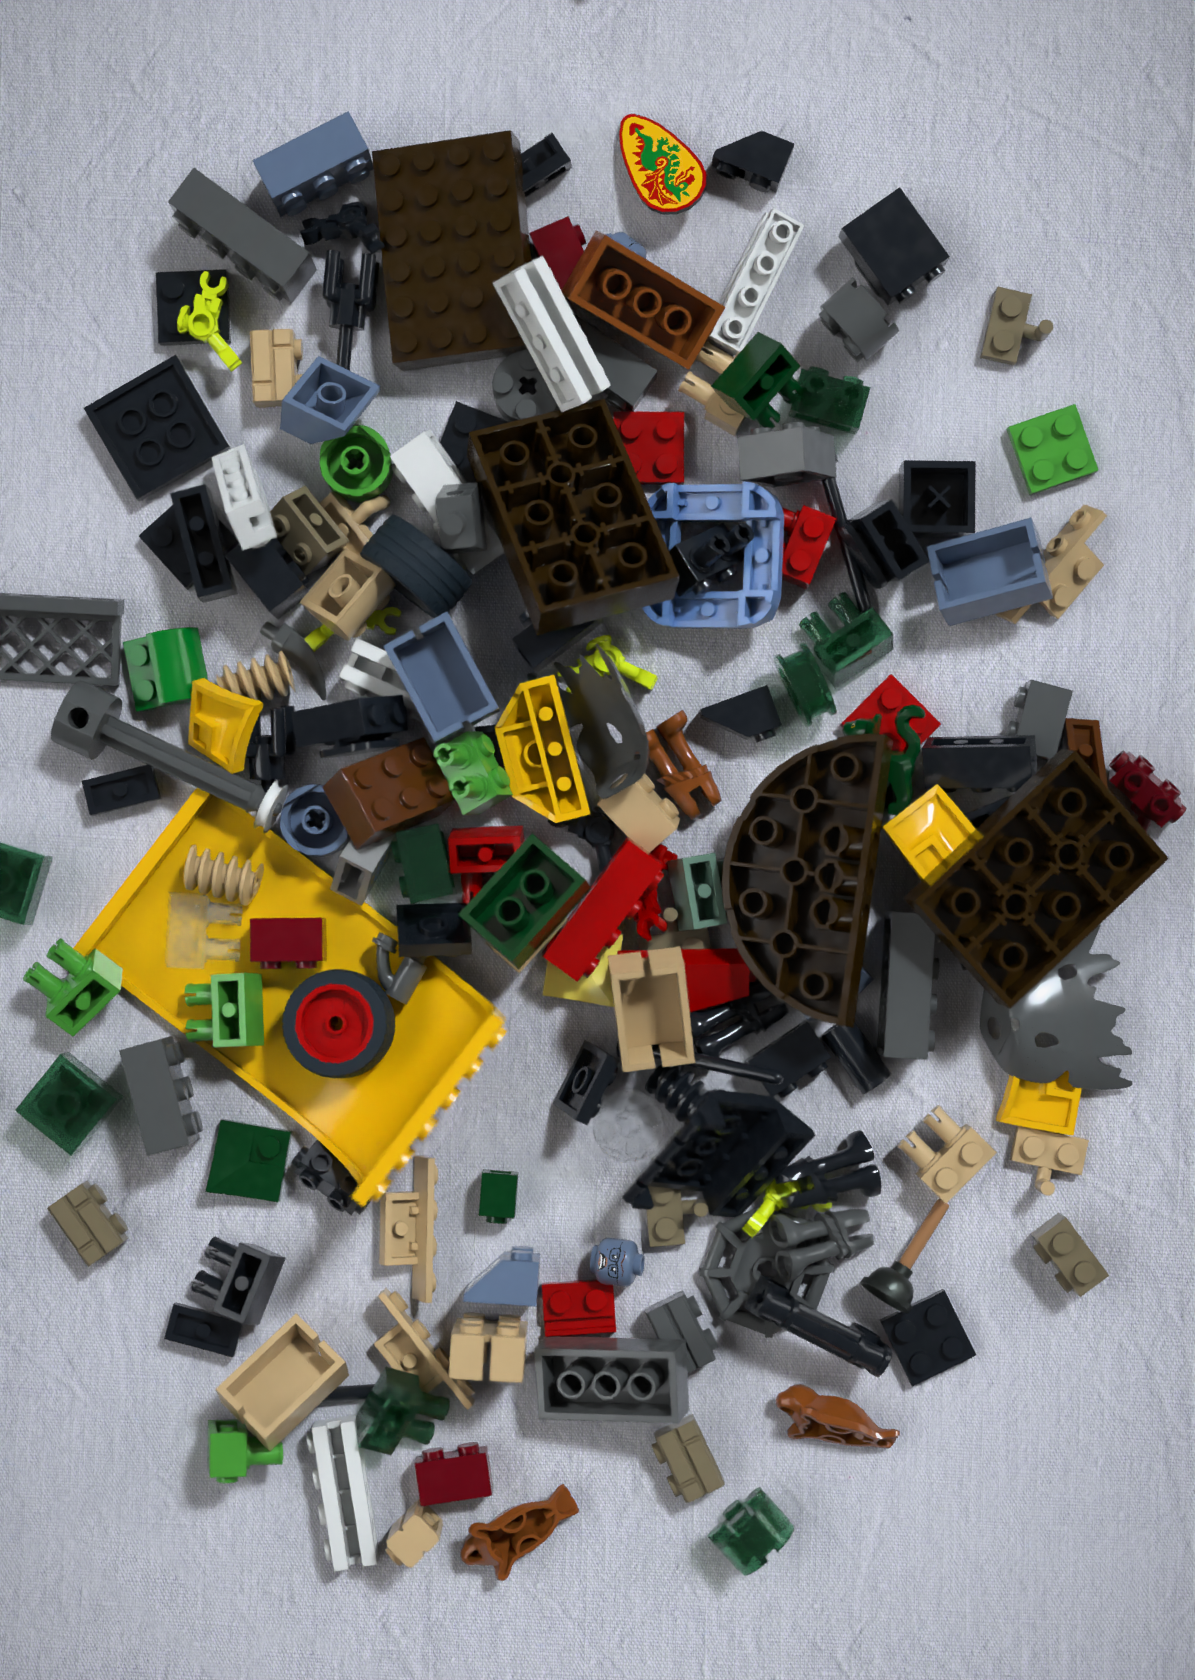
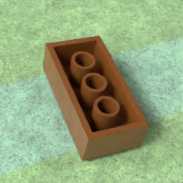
[562,230,725,370]

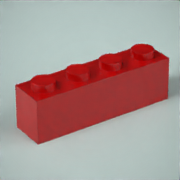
[542,837,664,982]

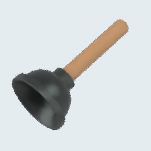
[860,1199,949,1314]

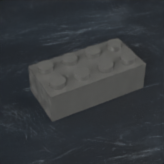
[168,168,317,303]
[877,911,941,1060]
[534,1336,689,1424]

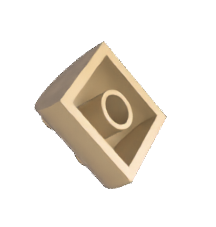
[299,548,396,641]

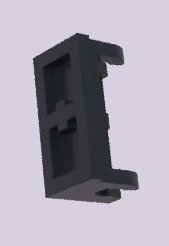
[521,132,572,198]

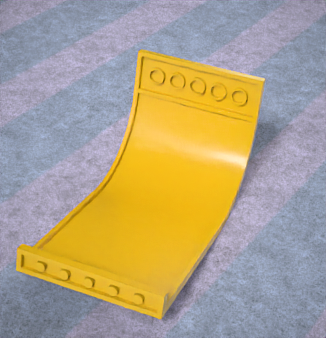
[73,788,507,1206]

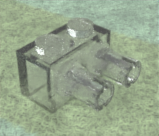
[165,892,242,969]

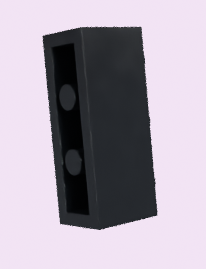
[170,484,238,603]
[922,735,1037,793]

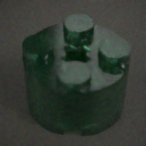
[708,1487,794,1576]

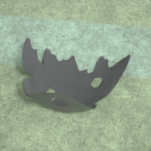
[527,645,649,799]
[980,925,1132,1090]

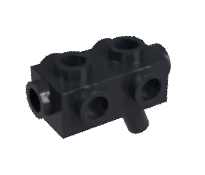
[291,1140,371,1216]

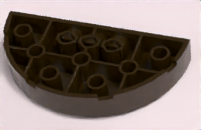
[722,734,893,1028]

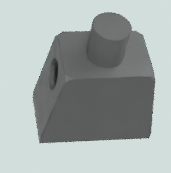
[435,482,487,554]

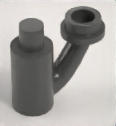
[372,932,428,1005]

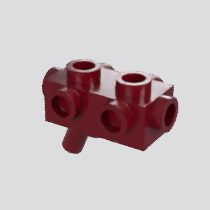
[1109,750,1187,832]

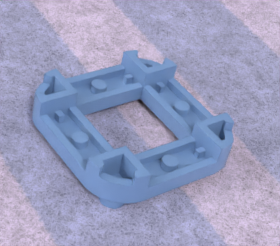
[642,481,784,629]

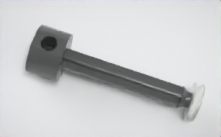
[51,680,288,833]

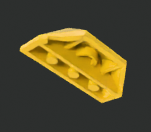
[495,675,591,823]

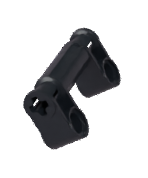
[744,1275,892,1377]

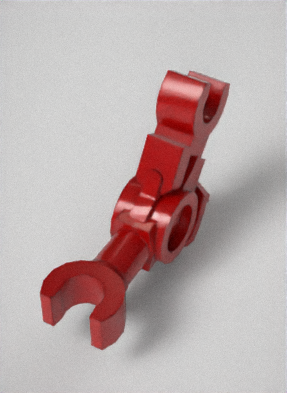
[634,844,678,942]

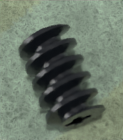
[645,1064,712,1122]

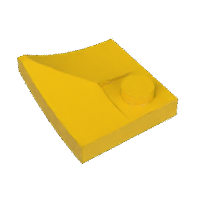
[188,678,263,774]
[881,784,976,880]
[996,1070,1082,1136]

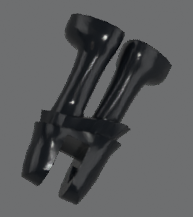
[690,983,789,1057]
[775,1130,881,1209]

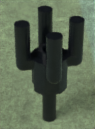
[322,250,380,371]
[245,706,296,821]

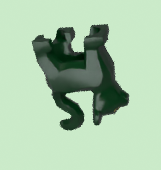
[842,705,925,815]

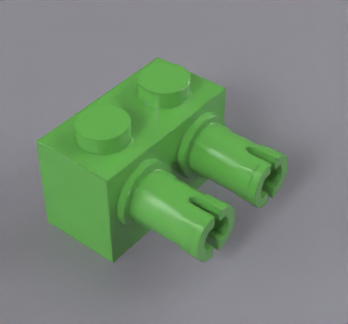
[433,731,513,815]
[23,938,123,1037]
[185,973,264,1047]
[207,1419,283,1483]

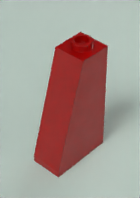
[617,948,756,1012]

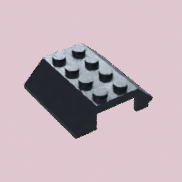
[622,1089,815,1218]

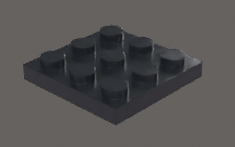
[84,355,231,502]

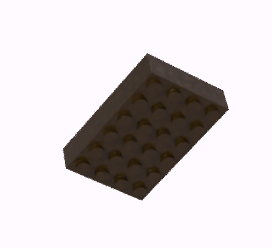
[372,130,532,371]
[467,399,679,635]
[903,749,1169,1009]

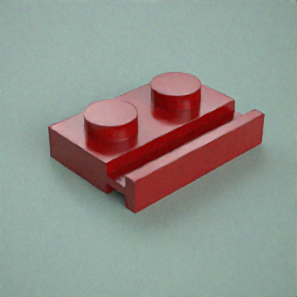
[542,1279,616,1337]

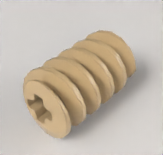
[216,651,296,701]
[184,845,264,906]

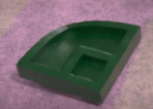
[205,1119,292,1203]

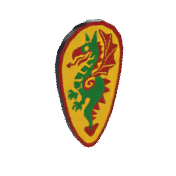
[619,114,707,215]

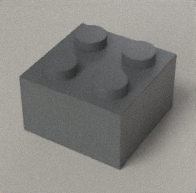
[737,422,837,487]

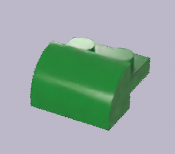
[123,627,208,712]

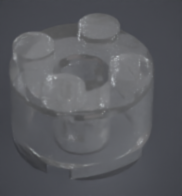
[593,1088,665,1163]

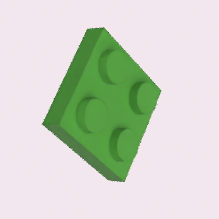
[1006,404,1099,495]

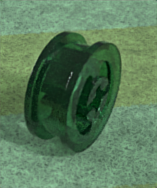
[774,642,837,727]

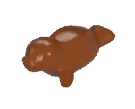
[776,1384,900,1449]
[460,1484,579,1581]

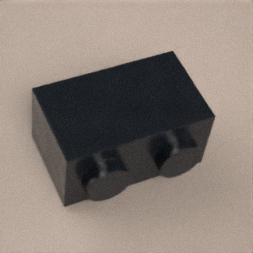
[746,1020,831,1098]

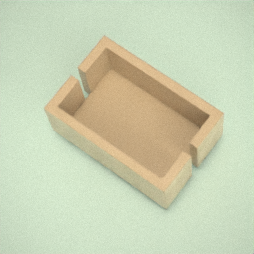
[608,947,695,1072]
[449,1312,528,1383]
[216,1314,349,1451]

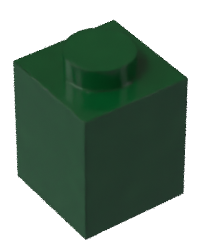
[479,1169,519,1224]

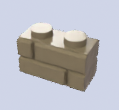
[47,1180,128,1267]
[651,1414,725,1503]

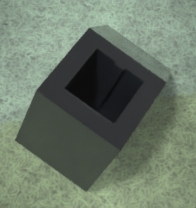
[711,130,795,193]

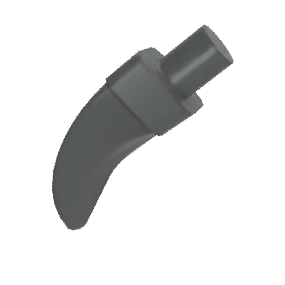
[260,621,326,700]

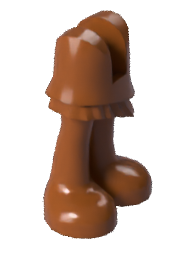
[635,710,722,820]

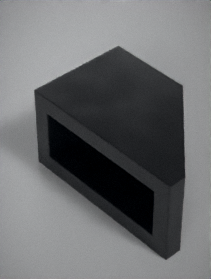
[699,685,782,743]

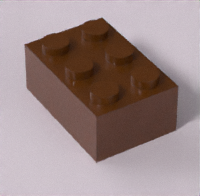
[322,737,456,849]

